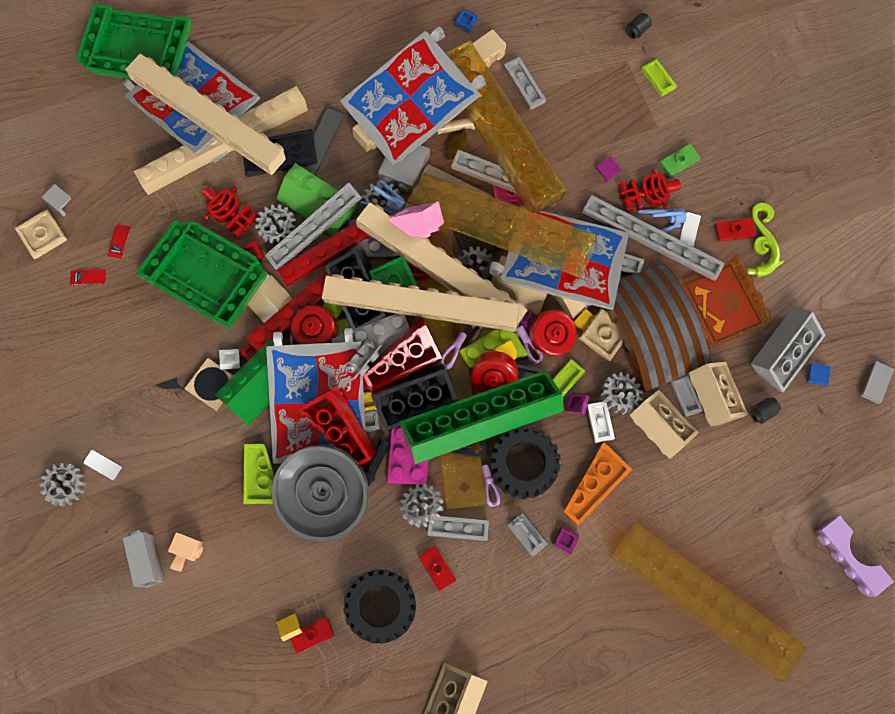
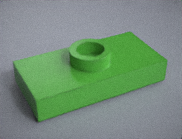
[659,144,701,178]

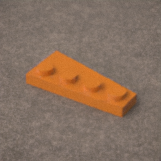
[564,442,633,526]

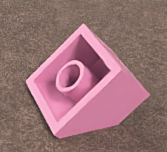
[389,202,444,238]

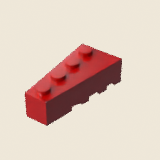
[363,318,442,392]
[297,385,377,465]

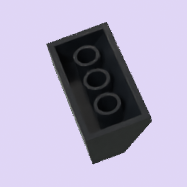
[325,248,394,330]
[371,363,458,431]

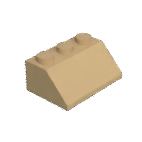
[491,255,548,316]
[689,362,748,427]
[630,390,699,459]
[424,662,488,714]

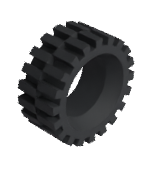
[490,427,561,499]
[343,569,416,644]

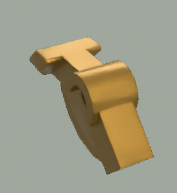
[447,129,470,159]

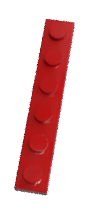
[277,222,370,287]
[246,271,329,352]

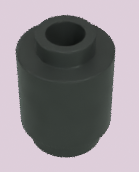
[626,13,652,39]
[750,397,781,424]

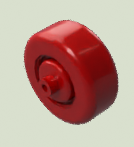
[290,305,338,345]
[529,310,577,356]
[471,351,519,393]

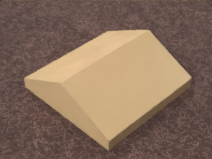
[248,275,293,323]

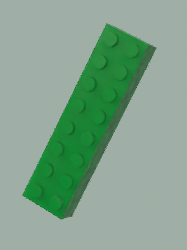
[399,370,564,464]

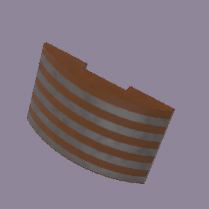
[605,263,712,392]

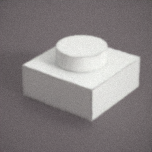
[219,349,240,370]

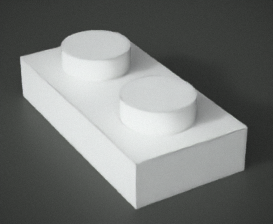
[587,402,615,443]

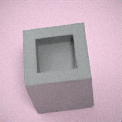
[42,184,71,217]

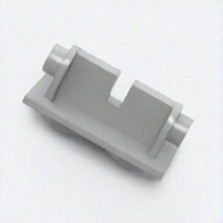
[346,341,382,380]
[507,513,548,557]

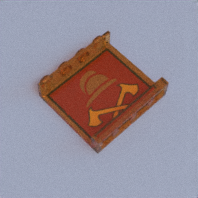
[677,254,772,350]

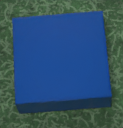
[454,9,478,33]
[807,363,831,386]

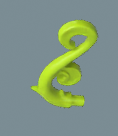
[746,202,784,277]

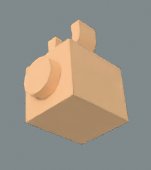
[168,532,203,572]

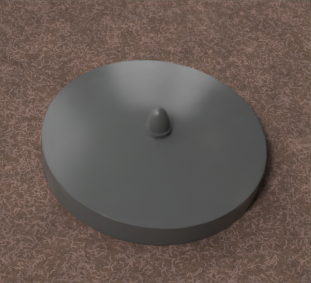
[272,445,369,541]

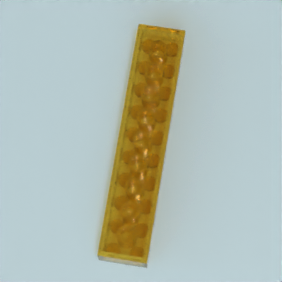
[445,40,567,216]
[407,173,597,278]
[609,522,807,682]

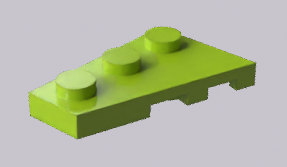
[459,329,528,369]
[243,444,275,504]

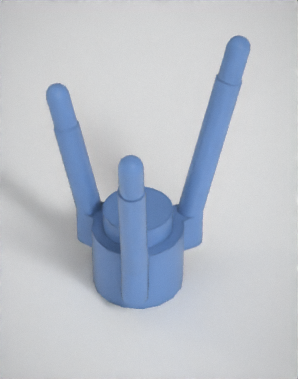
[360,180,406,215]
[638,208,686,232]

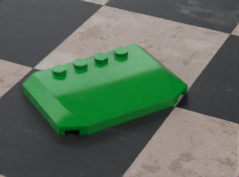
[76,3,193,80]
[136,221,267,330]

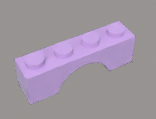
[815,516,894,597]

